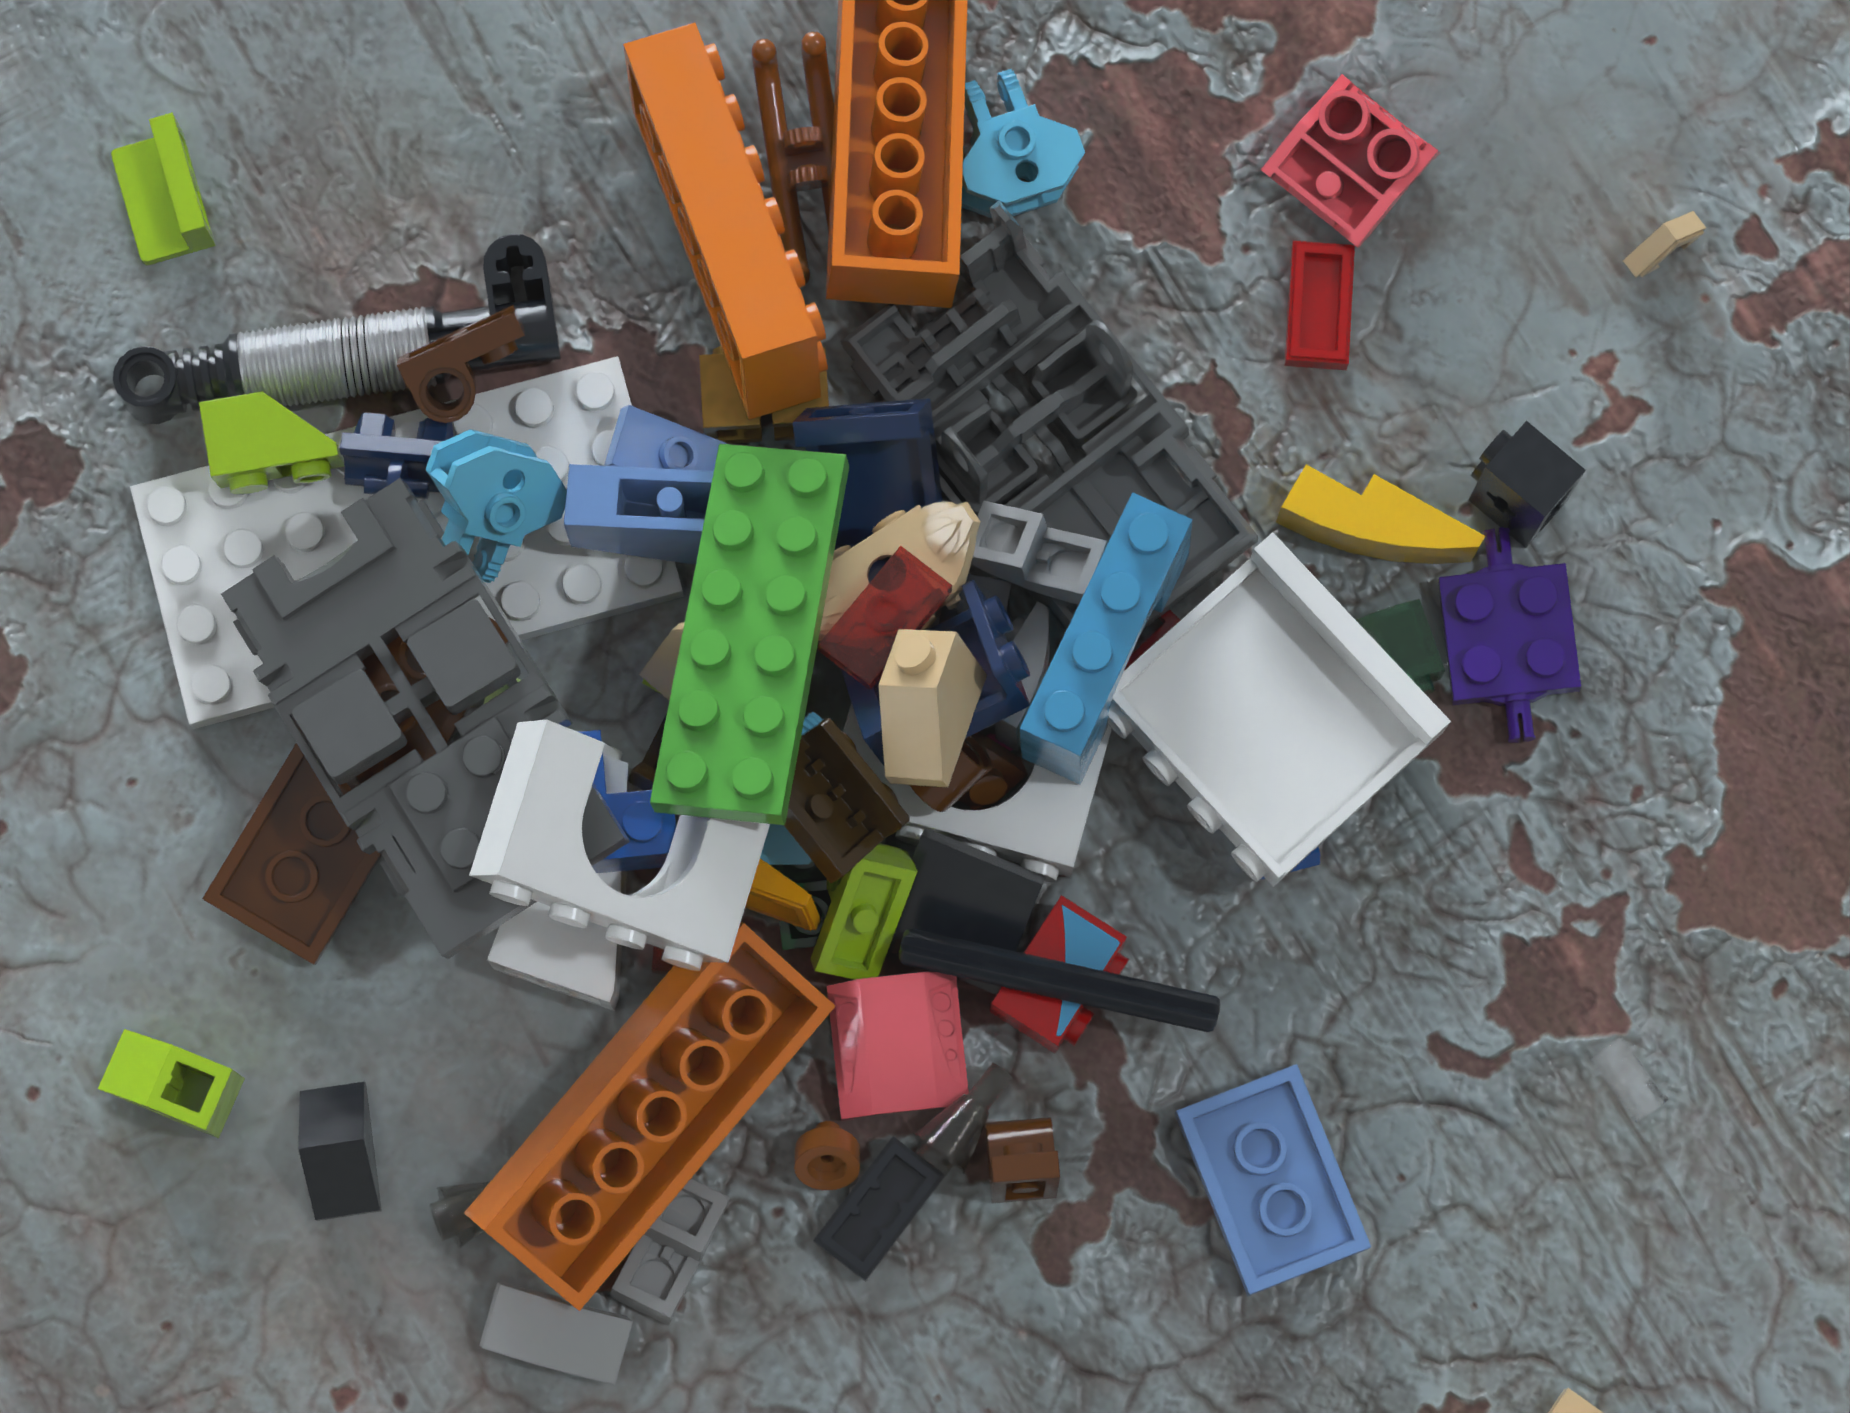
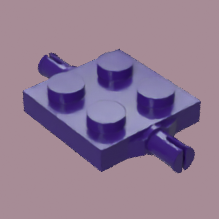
[1438,527,1581,743]

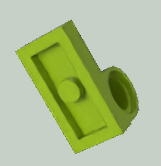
[810,843,918,980]

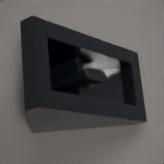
[298,1082,382,1221]

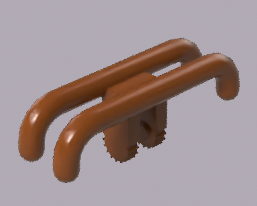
[752,31,834,285]

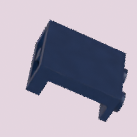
[793,398,943,574]
[834,580,1030,766]

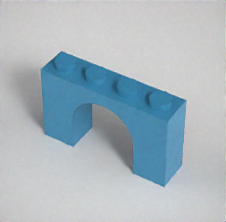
[1019,492,1193,785]

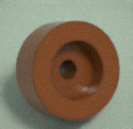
[794,1121,860,1190]

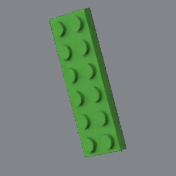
[650,444,849,825]

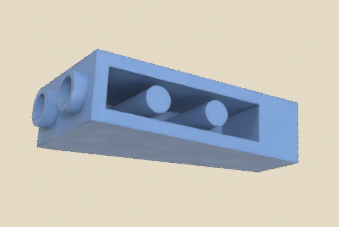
[564,464,714,565]

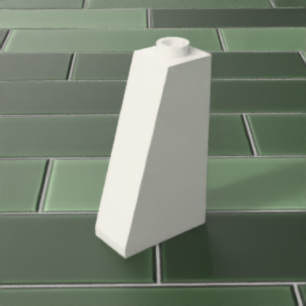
[487,744,632,1011]

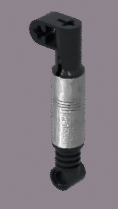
[113,234,561,424]

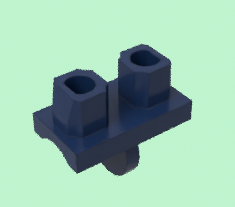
[340,412,454,499]

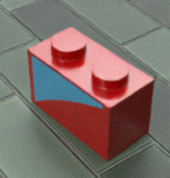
[990,895,1130,1053]

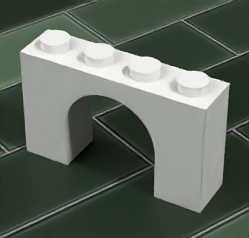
[843,653,1112,882]
[469,720,770,971]

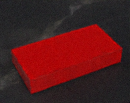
[1284,241,1355,370]

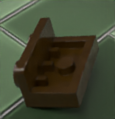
[784,718,910,883]

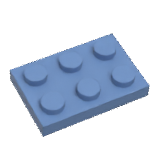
[1174,1064,1371,1296]

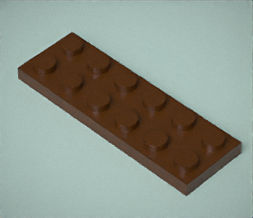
[202,617,509,965]

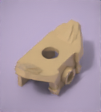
[818,501,981,654]

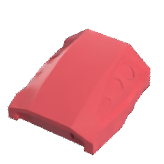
[1261,74,1440,248]
[827,972,970,1121]

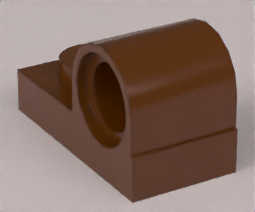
[397,305,525,423]
[909,731,1028,812]
[986,1117,1060,1203]

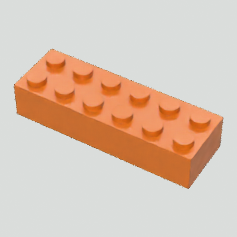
[826,0,968,308]
[623,22,828,420]
[464,922,835,1311]

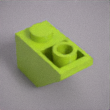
[199,391,344,494]
[98,1029,245,1139]

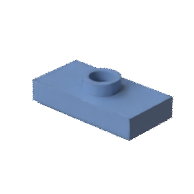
[604,405,731,471]

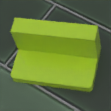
[111,112,216,265]

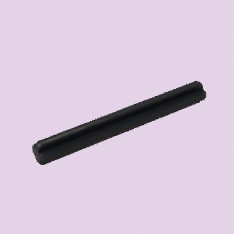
[899,928,1221,1032]

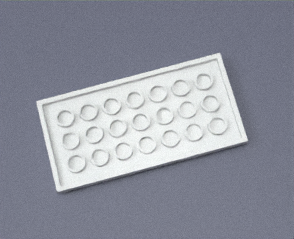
[130,356,684,729]

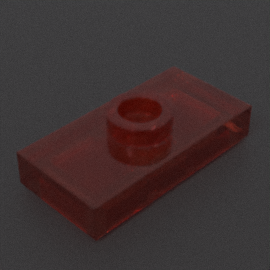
[818,546,952,690]

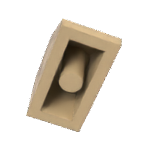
[878,629,987,787]

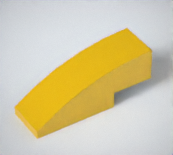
[1276,464,1485,564]

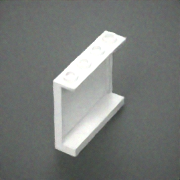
[1108,532,1451,887]

